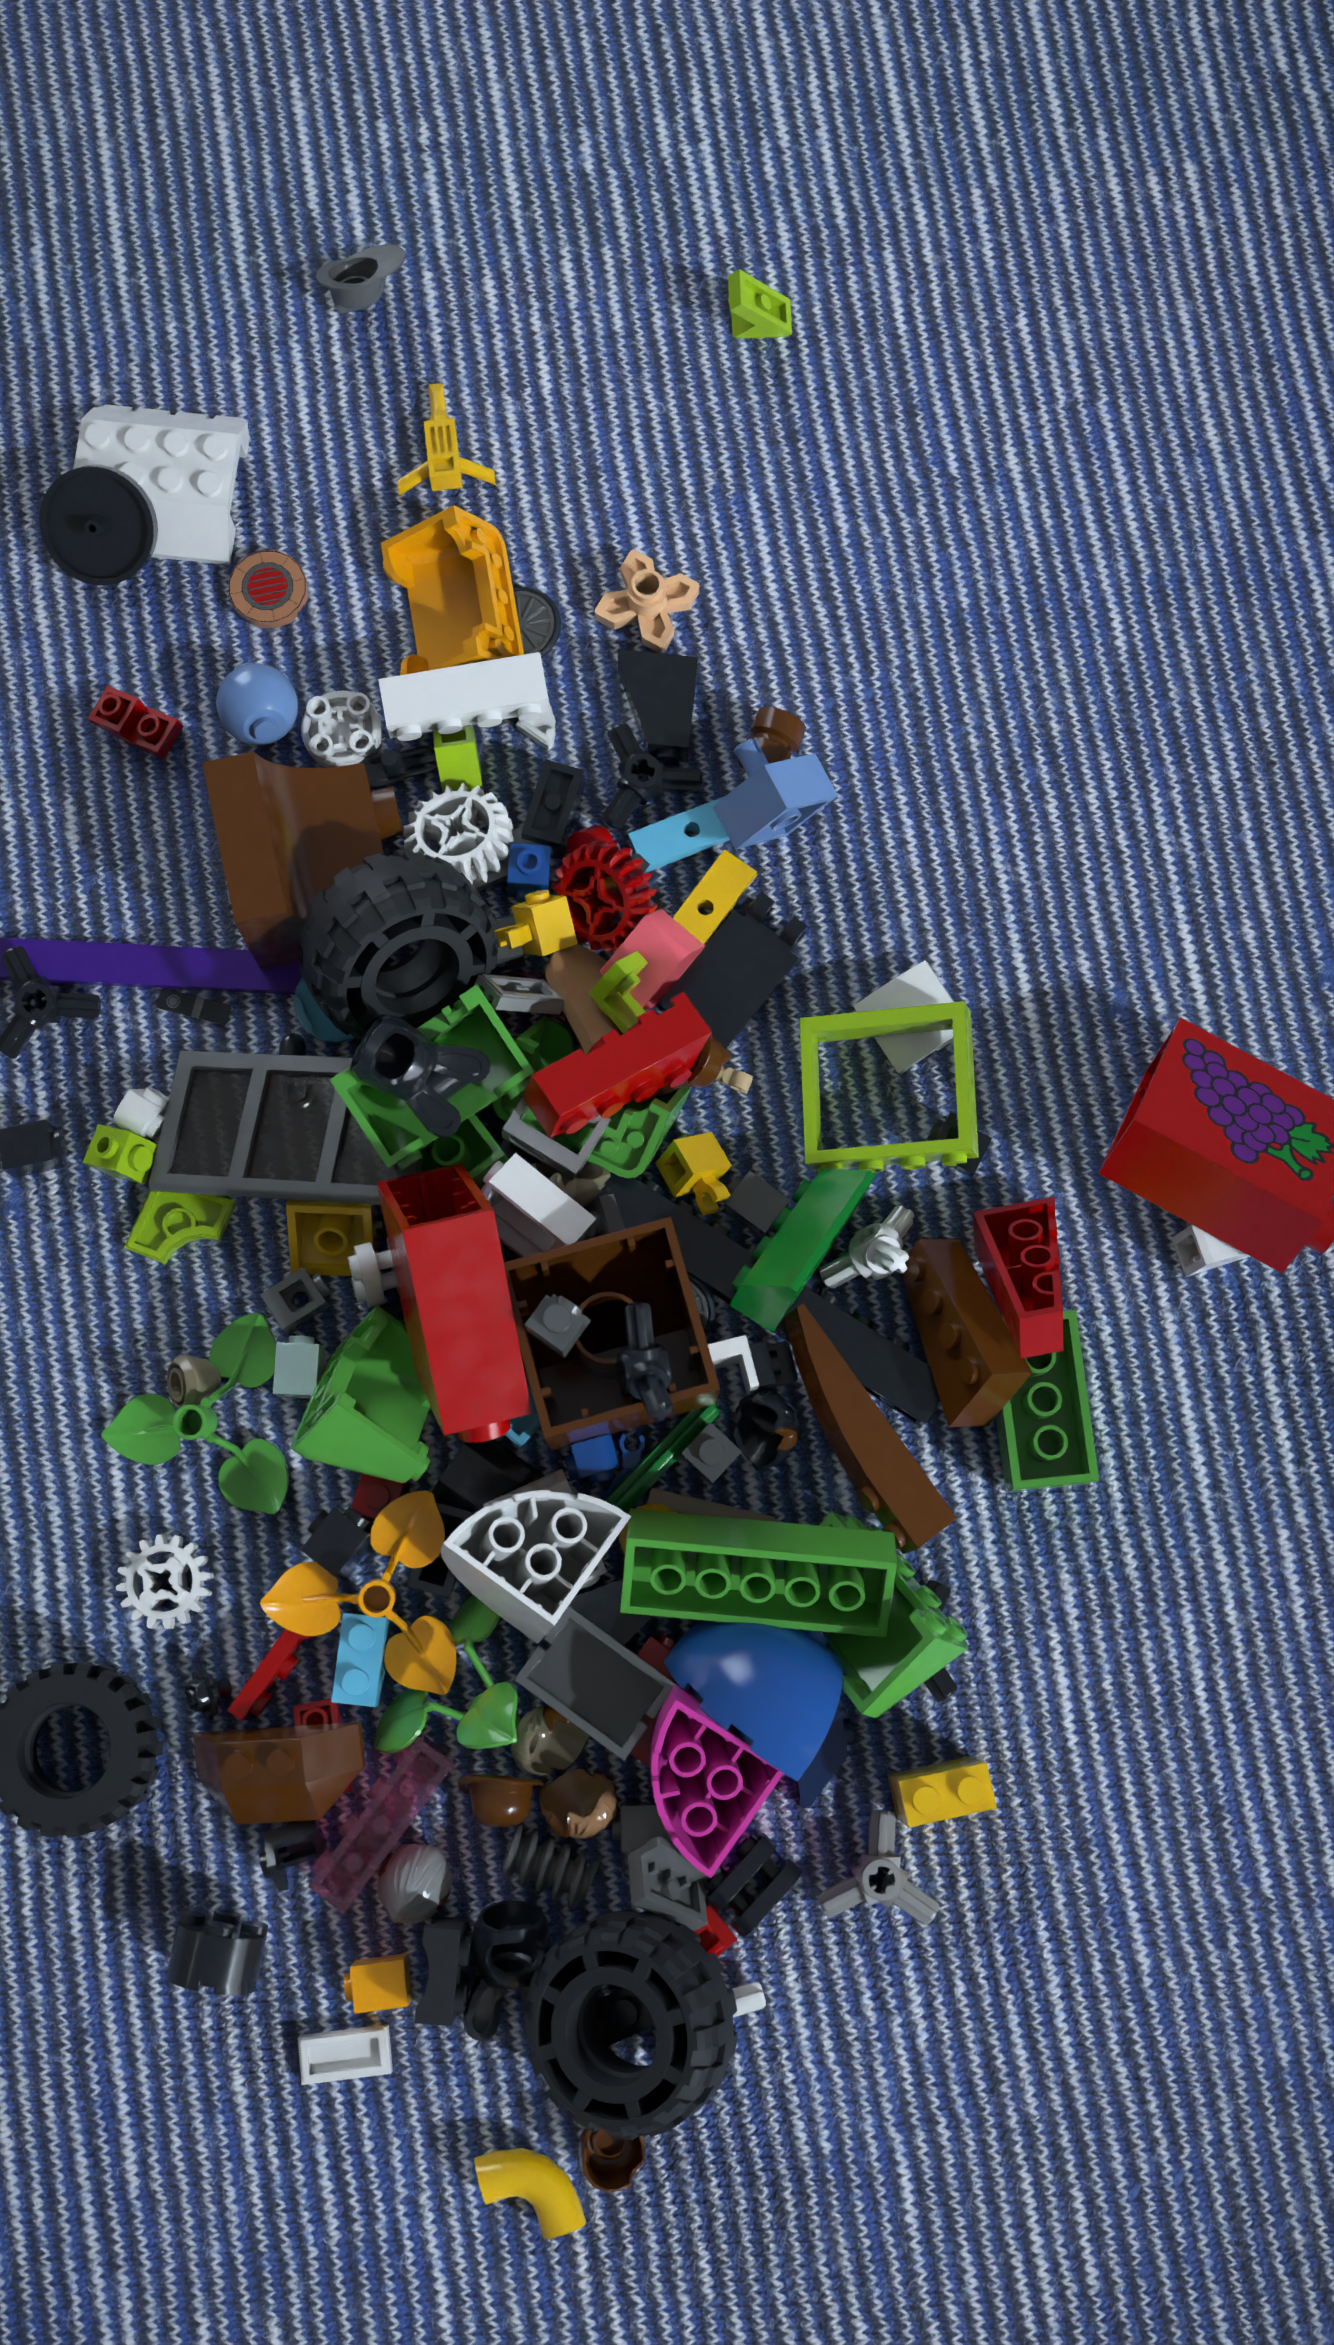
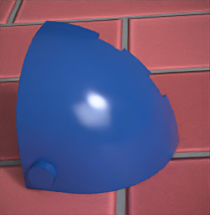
[663,1620,843,1782]

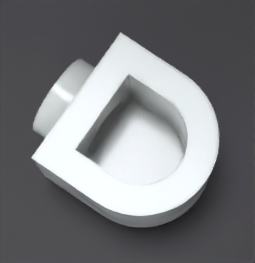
[113,1087,169,1139]

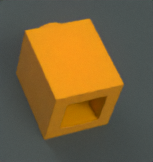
[344,1953,413,2014]

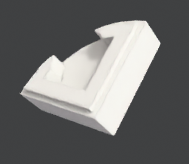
[516,704,556,751]

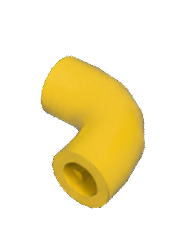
[474,2148,586,2239]

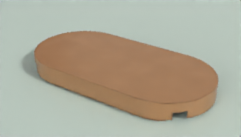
[545,945,623,1054]

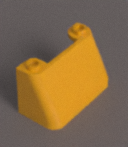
[381,505,524,675]

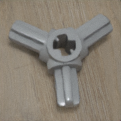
[817,1810,939,1925]

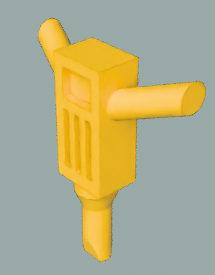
[397,383,496,497]

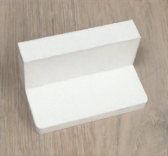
[708,1335,759,1395]

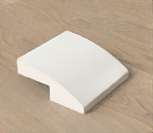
[854,961,954,1074]

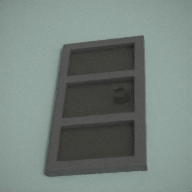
[149,1051,425,1205]

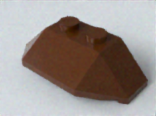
[193,1722,366,1824]

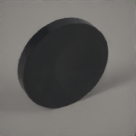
[39,465,158,586]

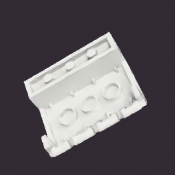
[73,404,250,565]

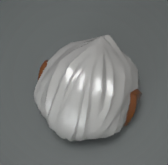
[377,1843,453,1924]

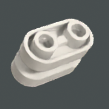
[347,1237,400,1308]

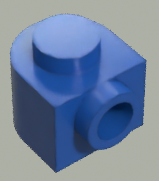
[564,1434,620,1485]

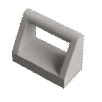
[502,1098,611,1180]

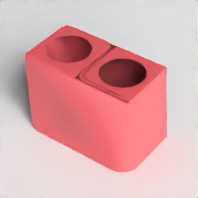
[600,909,705,1011]

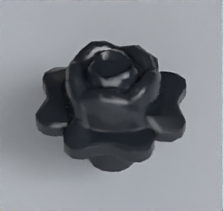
[184,1666,232,1721]

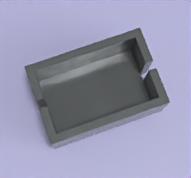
[514,1605,677,1761]

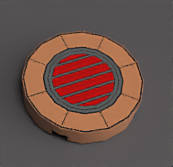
[229,550,308,629]

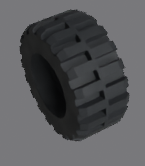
[0,1662,163,1838]

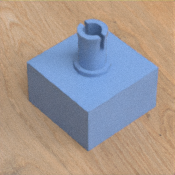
[713,738,838,849]

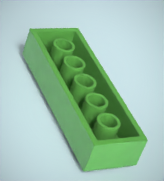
[620,1508,897,1637]

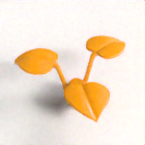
[260,1490,456,1695]

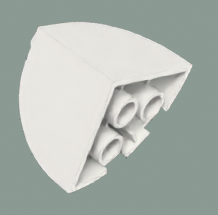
[440,1490,631,1644]

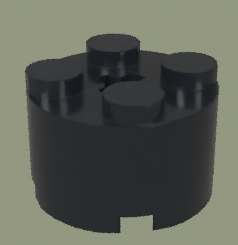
[167,1910,268,1995]

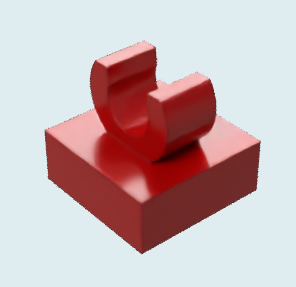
[692,1903,738,1957]

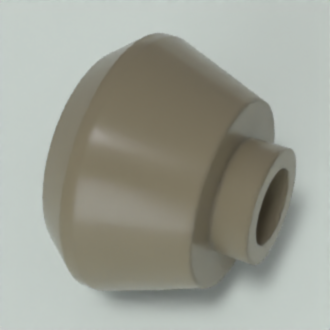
[167,1354,221,1408]

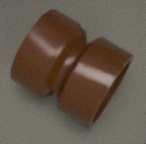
[738,707,806,769]

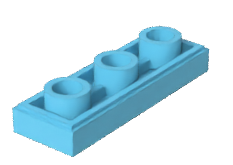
[628,796,730,873]

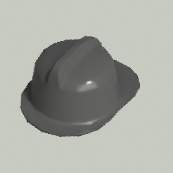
[316,244,406,313]

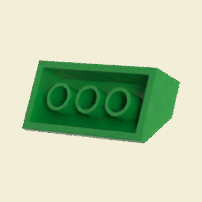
[730,1169,876,1333]

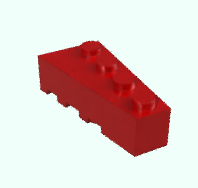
[522,992,712,1138]
[973,1196,1063,1359]

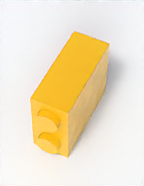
[887,1756,997,1828]

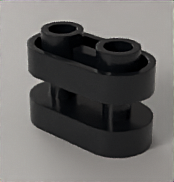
[704,1833,803,1938]

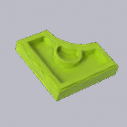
[124,1190,237,1265]

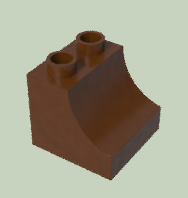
[202,752,404,970]

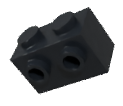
[301,1507,373,1579]

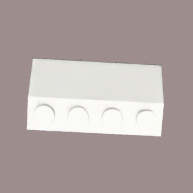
[378,652,550,741]

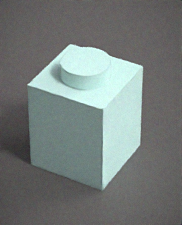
[273,1336,325,1399]

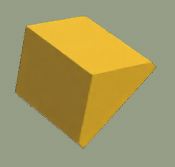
[286,1200,379,1276]

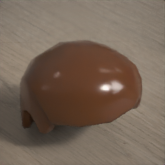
[578,2128,645,2193]

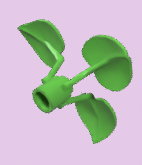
[101,1313,289,1514]
[374,1595,521,1754]

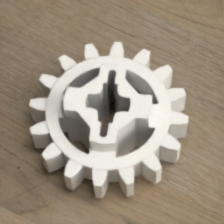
[116,1534,214,1629]

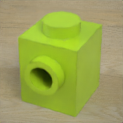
[433,725,482,792]
[83,1124,158,1185]

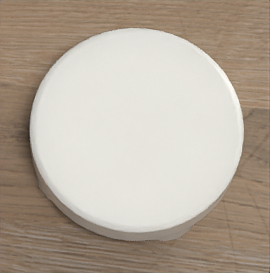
[301,691,382,768]

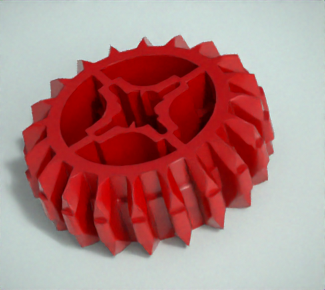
[551,840,658,952]

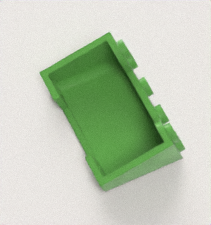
[819,1512,969,1718]

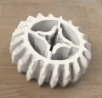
[404,783,514,885]

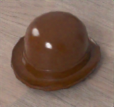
[458,1774,543,1827]

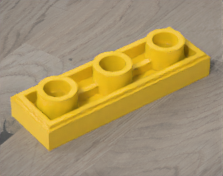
[673,849,757,945]

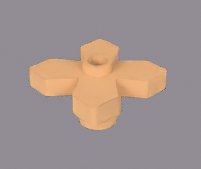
[595,549,700,654]

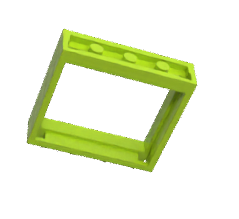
[800,1001,979,1173]

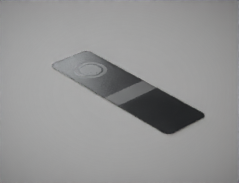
[156,988,231,1025]

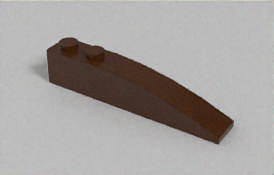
[784,1303,957,1554]

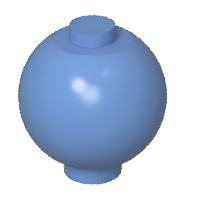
[216,663,298,746]

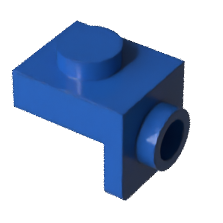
[507,843,551,903]

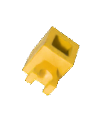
[494,890,578,956]
[655,1132,732,1216]

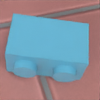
[331,1613,392,1707]

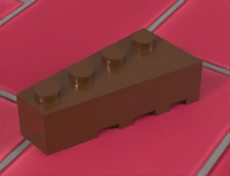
[901,1239,1032,1427]

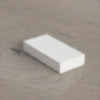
[298,2024,393,2085]

